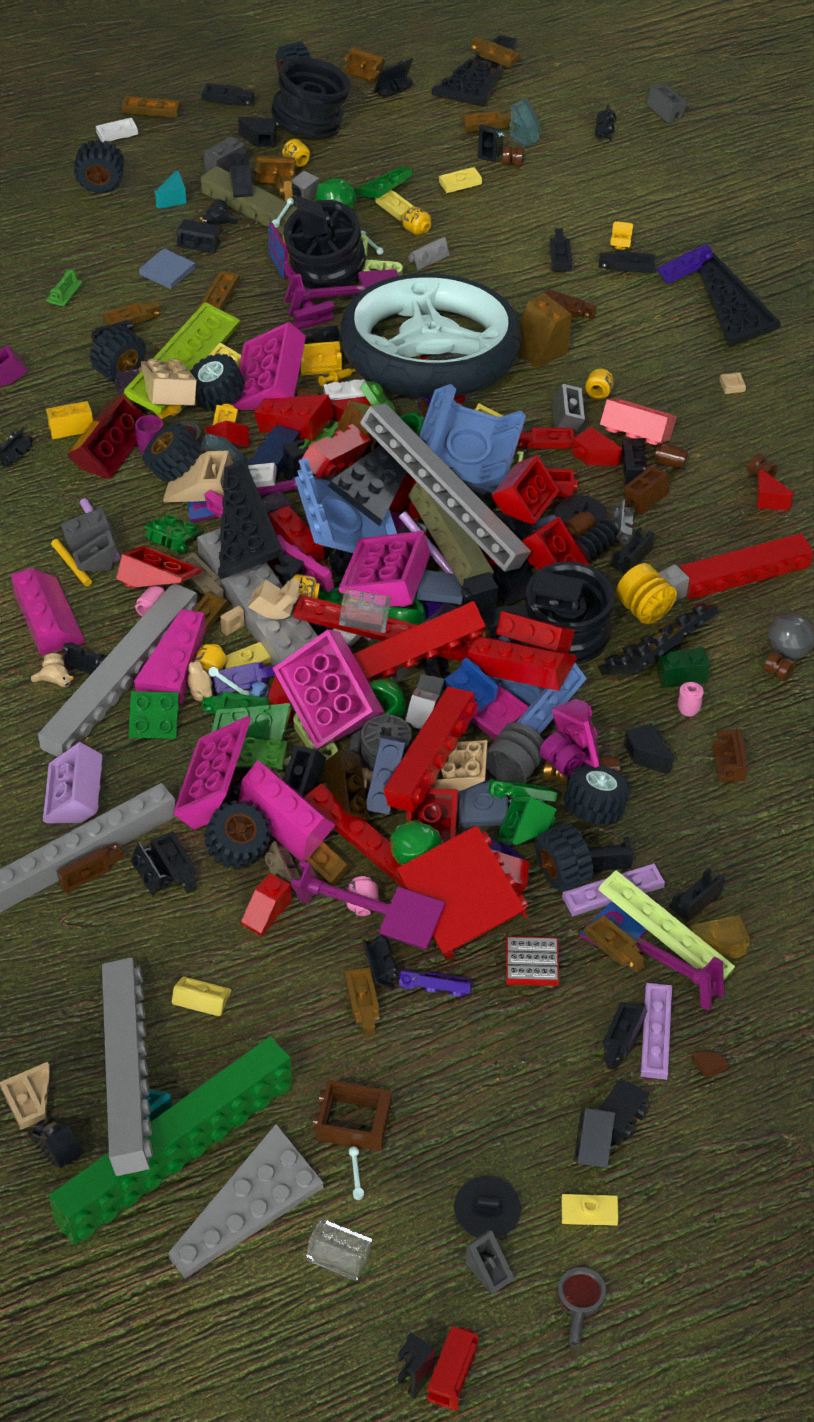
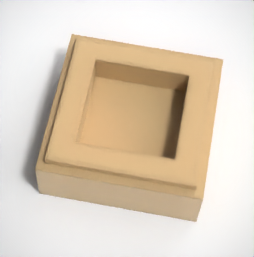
[719,372,746,394]
[220,606,245,636]

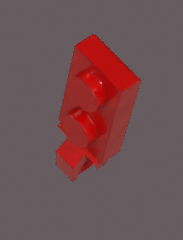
[516,428,575,449]

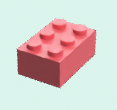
[600,398,677,445]

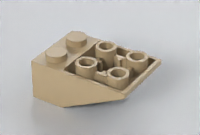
[141,358,196,405]
[163,451,233,502]
[429,740,488,792]

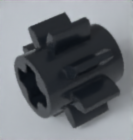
[329,549,353,575]

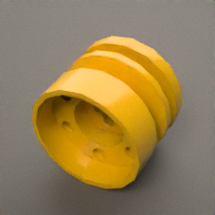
[615,563,677,625]

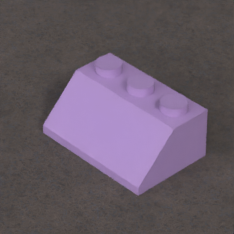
[43,742,102,823]

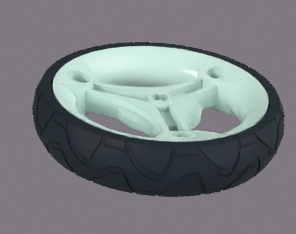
[340,273,521,398]

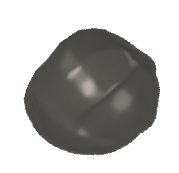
[768,613,814,661]

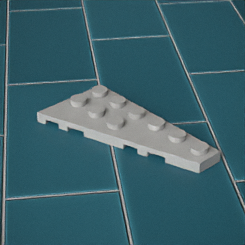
[168,1124,323,1279]

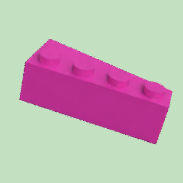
[134,609,206,704]

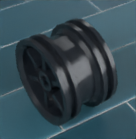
[271,58,351,138]
[283,200,366,289]
[525,561,614,664]

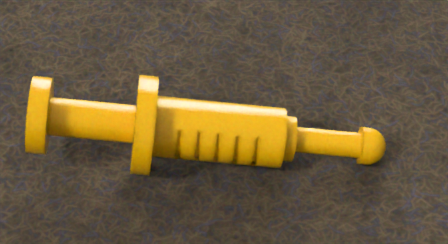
[318,368,357,387]

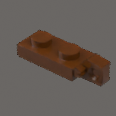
[545,289,597,320]
[57,843,124,893]

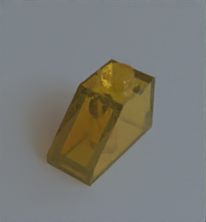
[690,915,750,959]

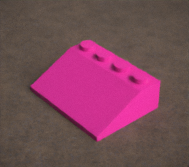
[231,322,306,410]
[339,531,431,607]
[273,630,385,750]
[173,716,251,830]

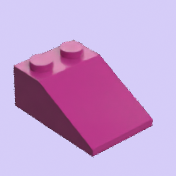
[551,698,599,768]

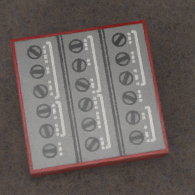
[506,936,559,986]

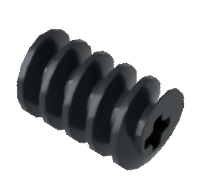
[574,519,618,563]

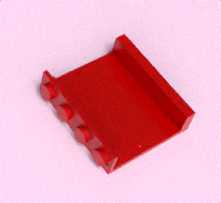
[396,825,528,961]

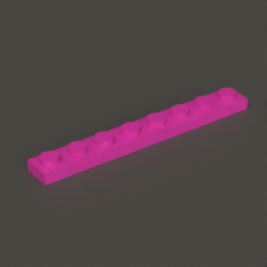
[204,490,334,592]

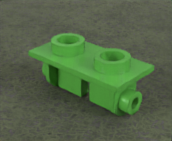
[46,269,83,307]

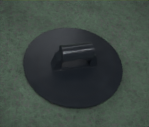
[554,495,607,524]
[454,1176,521,1238]

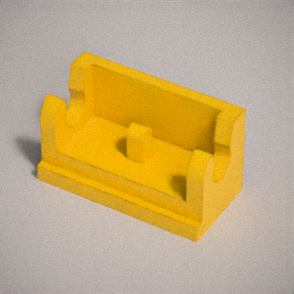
[300,341,342,376]
[46,401,93,439]

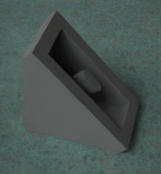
[72,530,117,571]
[465,1230,515,1295]

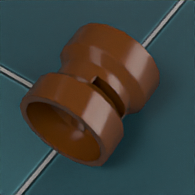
[502,145,524,167]
[747,454,778,477]
[763,651,796,682]

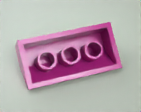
[10,568,85,656]
[238,760,335,862]

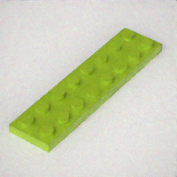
[124,302,240,415]

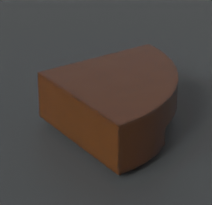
[691,1051,729,1079]

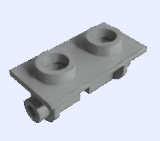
[408,237,450,270]

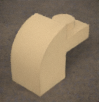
[248,578,300,619]

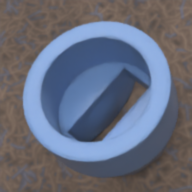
[249,681,270,698]

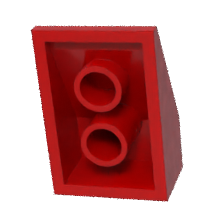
[522,516,590,569]
[116,545,202,588]
[406,789,459,843]

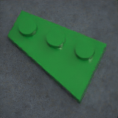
[355,166,413,198]
[211,703,292,741]

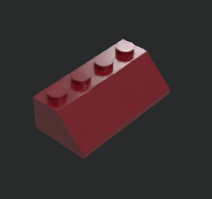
[67,393,144,479]

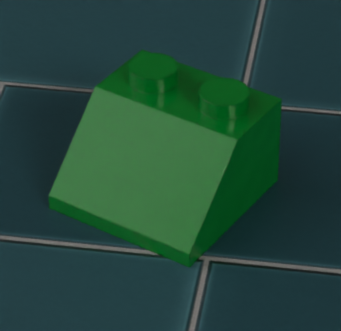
[495,797,556,845]

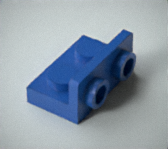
[444,657,499,715]

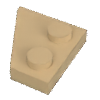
[0,1062,50,1130]

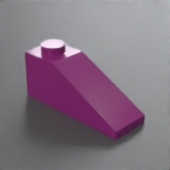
[0,344,28,387]

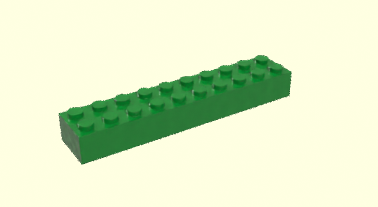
[49,1037,292,1245]

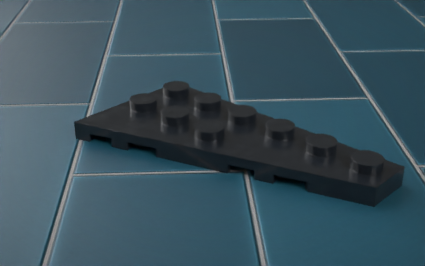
[432,35,517,106]
[698,252,780,347]
[328,432,419,527]
[218,460,284,580]
[598,603,719,675]

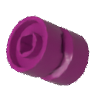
[135,415,163,455]
[539,731,586,777]

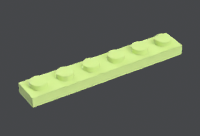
[598,870,735,980]

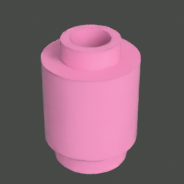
[135,585,165,617]
[678,682,704,716]

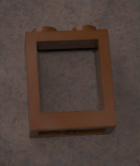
[313,1080,392,1152]

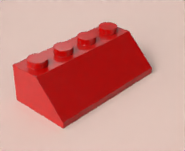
[468,636,577,691]

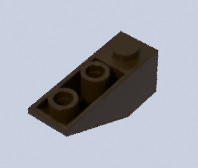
[323,749,368,819]

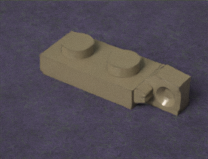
[182,553,225,599]

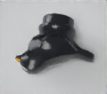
[200,199,237,225]

